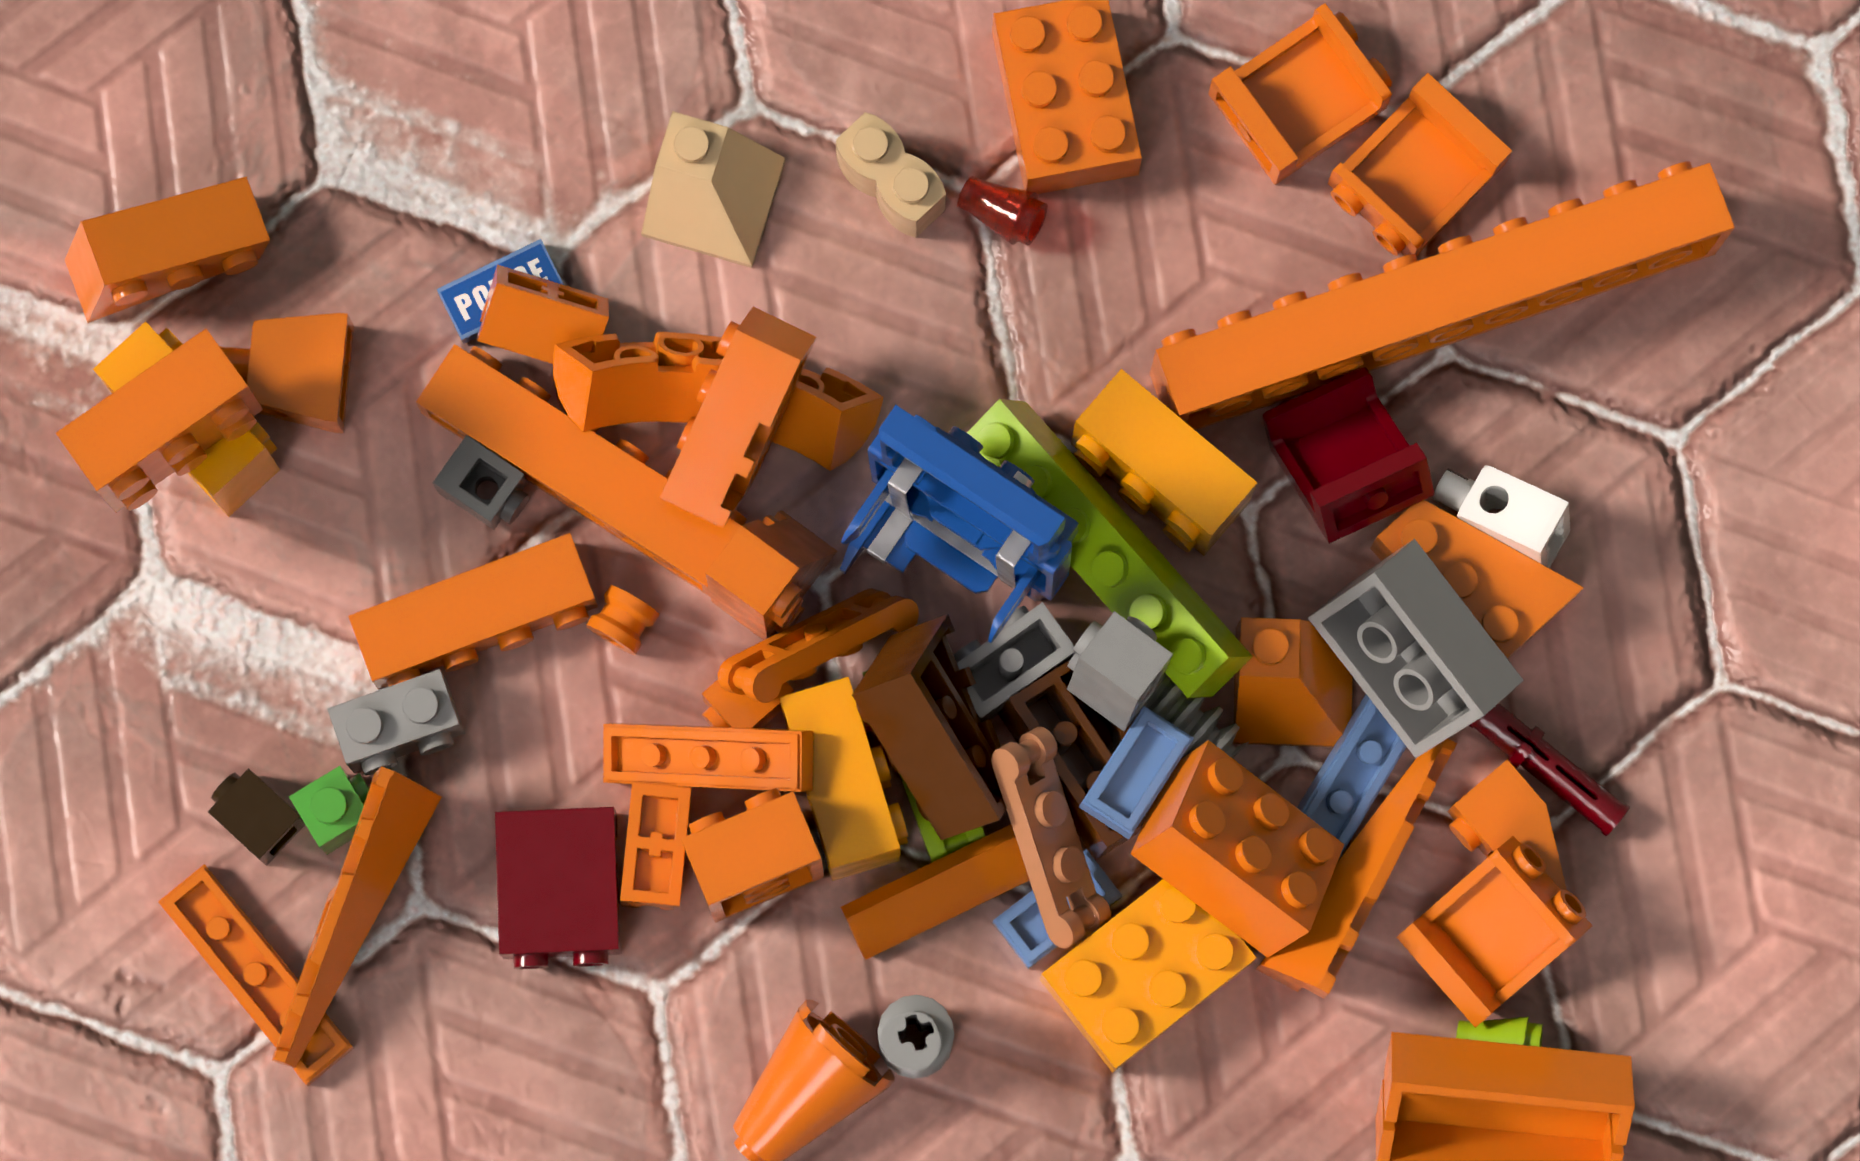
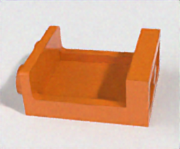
[1208,3,1392,185]
[1327,73,1512,256]
[1396,836,1593,1028]

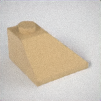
[641,111,785,268]

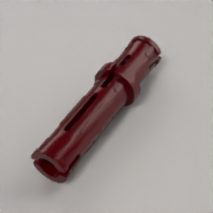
[1469,703,1630,836]

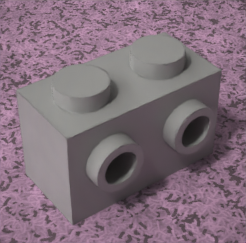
[954,602,1075,722]
[1067,611,1173,732]
[327,669,465,775]

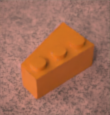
[65,176,270,323]
[659,306,817,528]
[1370,500,1584,659]
[705,510,837,640]

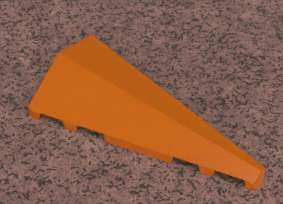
[1256,739,1457,999]
[271,766,442,1068]

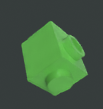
[289,766,369,855]

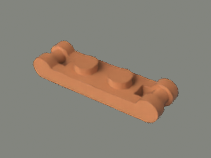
[991,726,1111,949]

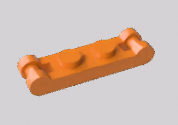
[718,588,919,703]

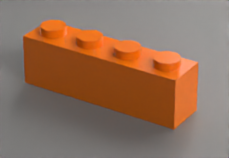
[348,533,598,690]

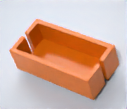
[1375,1032,1635,1161]

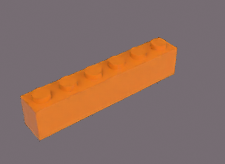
[416,344,747,597]

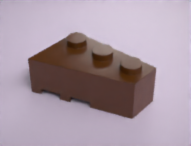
[852,614,1006,840]
[998,660,1151,861]

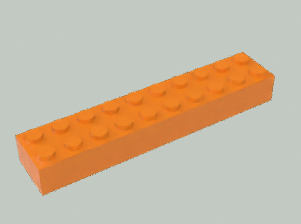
[1150,161,1735,431]

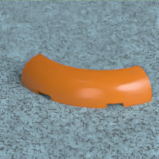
[553,332,883,471]

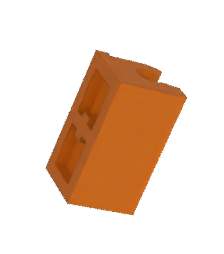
[477,265,609,364]
[620,782,692,910]

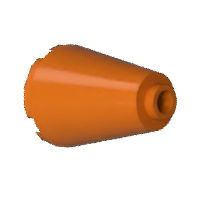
[733,1000,895,1161]

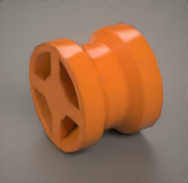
[586,585,660,655]

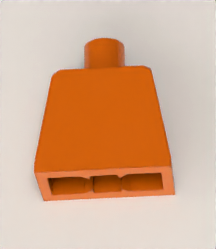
[220,313,354,433]

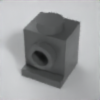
[433,435,529,530]

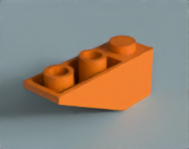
[1447,759,1567,890]

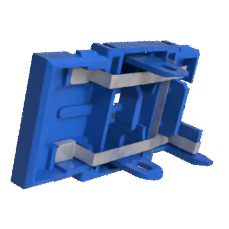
[840,405,1079,643]

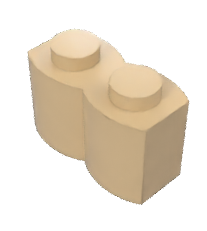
[836,112,946,238]

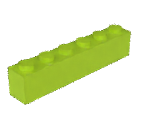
[967,399,1253,698]

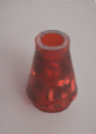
[957,176,1048,246]

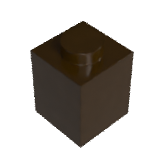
[208,768,305,866]

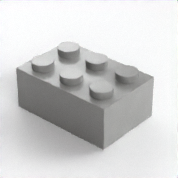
[1308,539,1524,758]

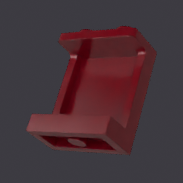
[1262,367,1435,544]
[495,807,622,969]

